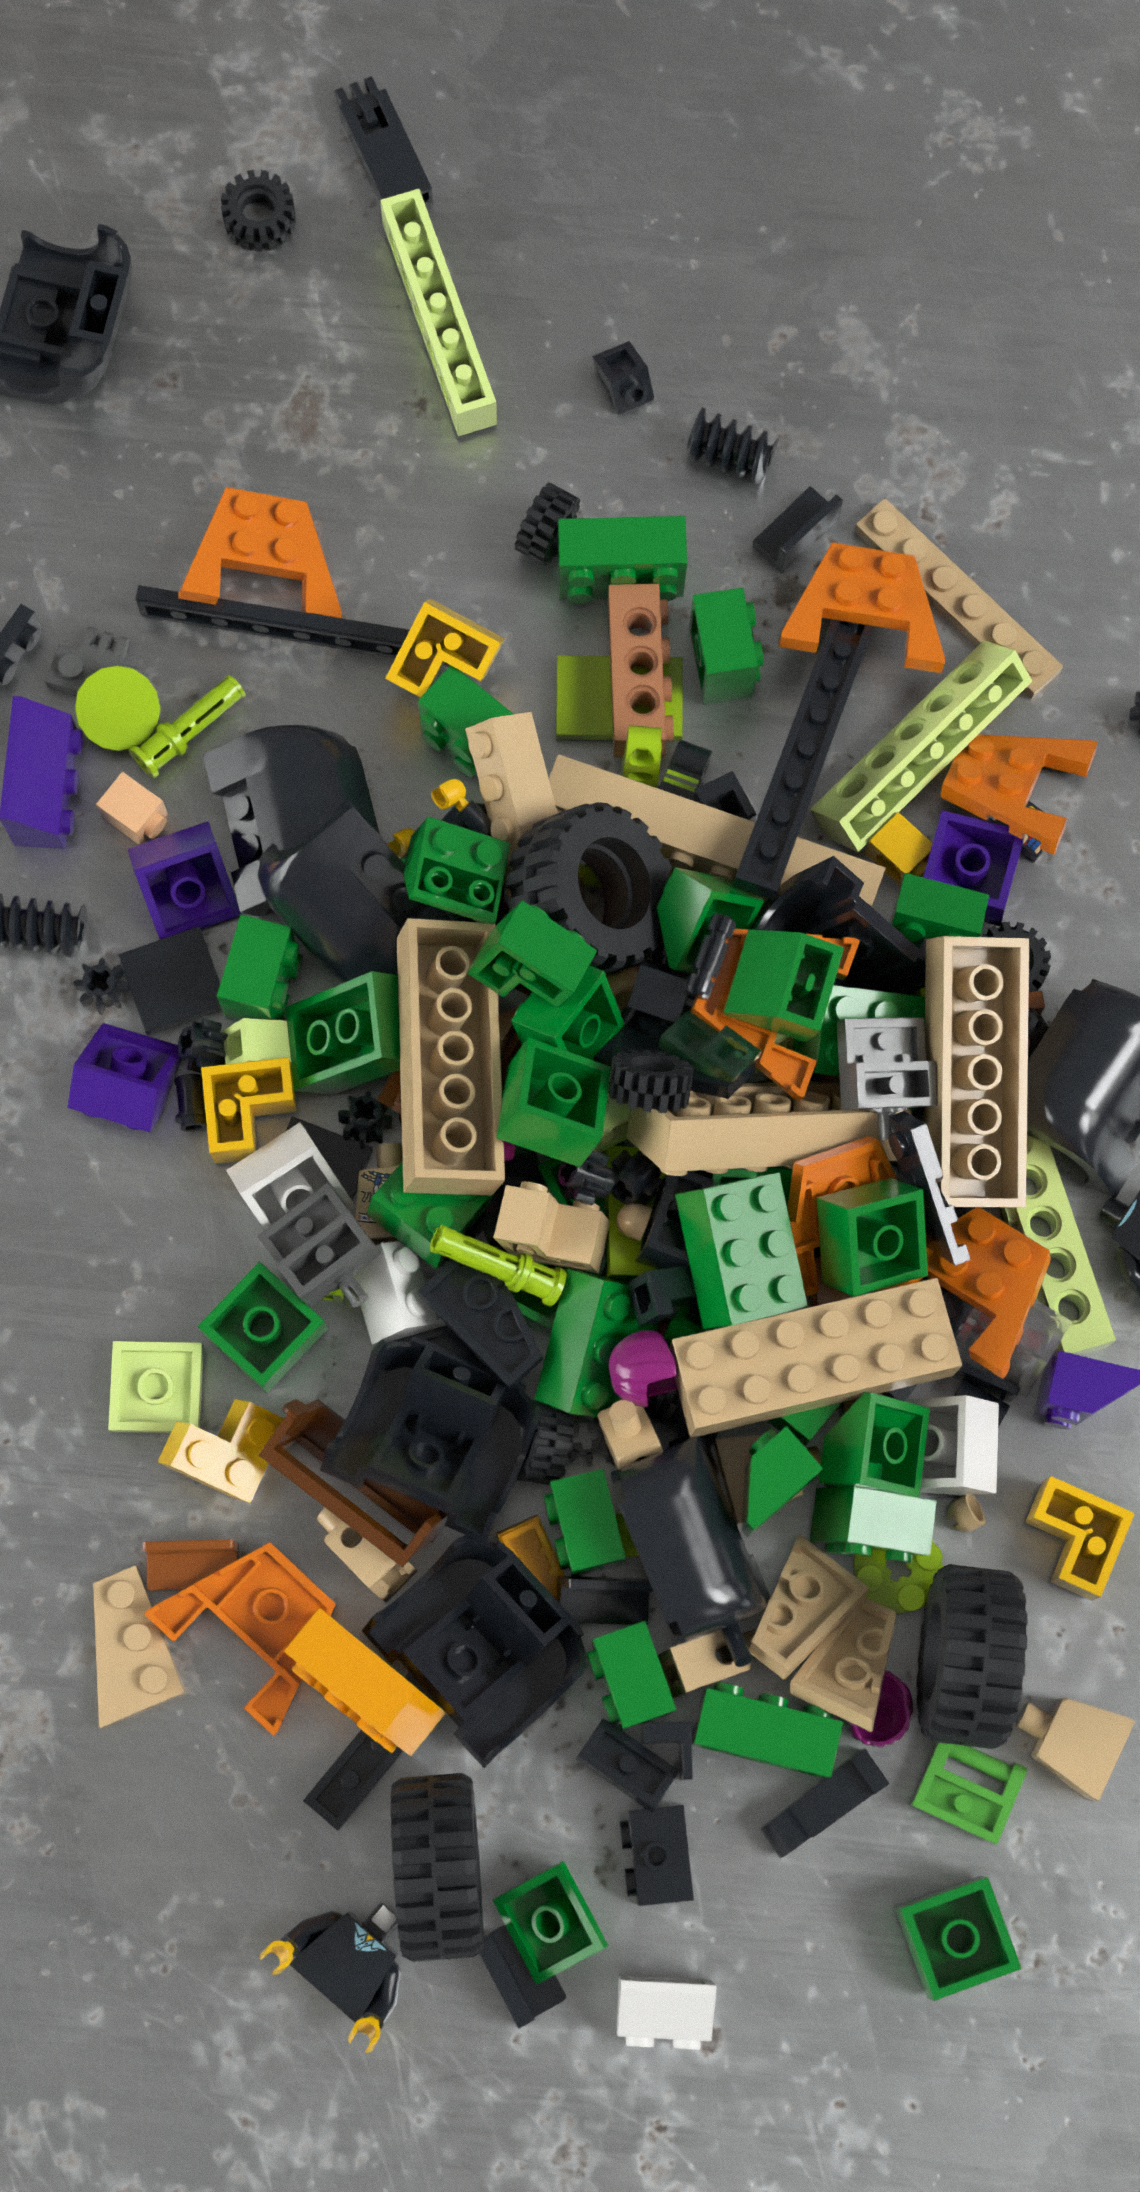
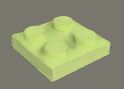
[108,1341,204,1433]

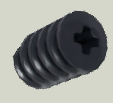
[687,407,779,485]
[0,893,87,958]

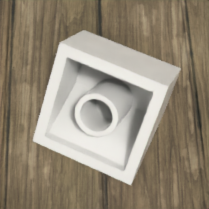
[226,1122,356,1230]
[905,1395,999,1495]
[616,1975,716,2049]

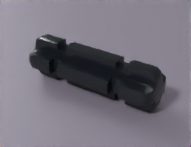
[685,913,736,1000]

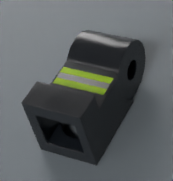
[657,739,712,801]

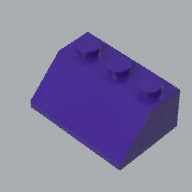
[0,696,83,849]

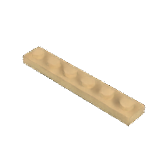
[854,498,1063,699]

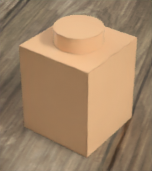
[96,772,168,845]

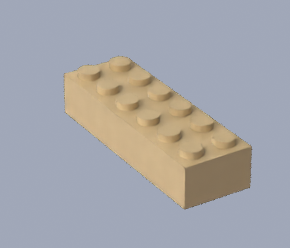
[397,918,505,1195]
[924,936,1029,1207]
[627,1080,911,1176]
[669,1278,962,1438]

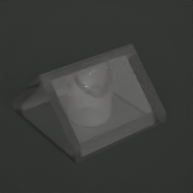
[955,1300,1072,1398]

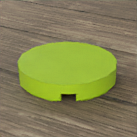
[75,665,160,751]

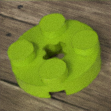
[852,1540,943,1615]

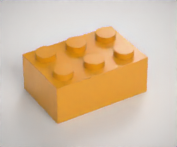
[284,1608,446,1756]

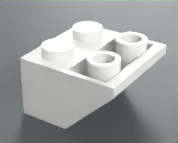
[354,1241,448,1345]

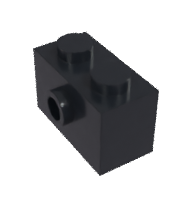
[620,1805,694,1906]

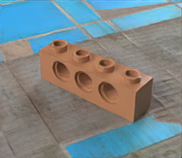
[608,584,674,758]

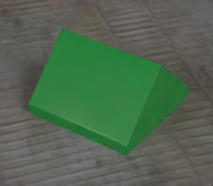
[492,1861,609,1985]

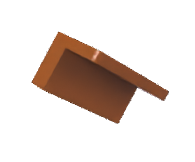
[143,1539,239,1592]

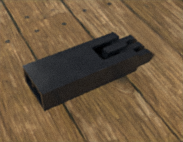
[334,76,433,206]

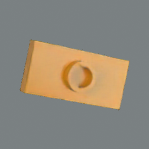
[496,1514,565,1600]

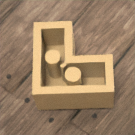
[494,1182,610,1274]

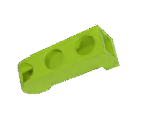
[620,725,662,788]

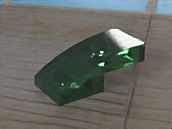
[658,1010,762,1083]

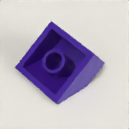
[923,810,1024,926]
[127,821,242,940]
[67,1023,182,1132]
[1034,1351,1140,1429]

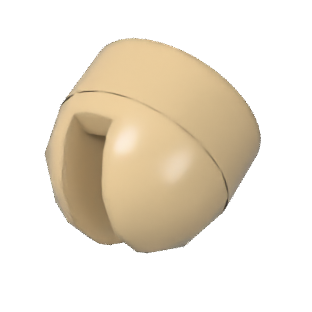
[616,1203,653,1242]
[947,1495,986,1532]

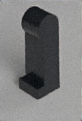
[628,1265,698,1326]
[760,1748,890,1858]

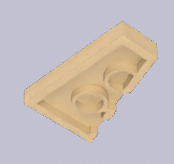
[749,1534,869,1680]
[93,1565,186,1729]
[790,1598,897,1732]

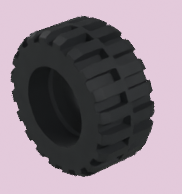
[506,802,672,974]
[916,1564,1028,1749]
[390,1773,484,1962]

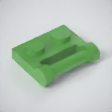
[910,1742,1027,1845]

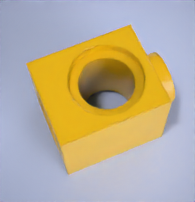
[865,812,933,886]

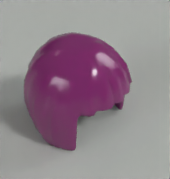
[609,1330,677,1407]
[841,1670,913,1747]

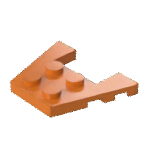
[178,487,342,618]
[778,542,945,673]
[941,734,1098,855]
[690,929,860,1101]
[787,1136,896,1297]
[870,1207,1051,1379]
[144,1542,336,1736]

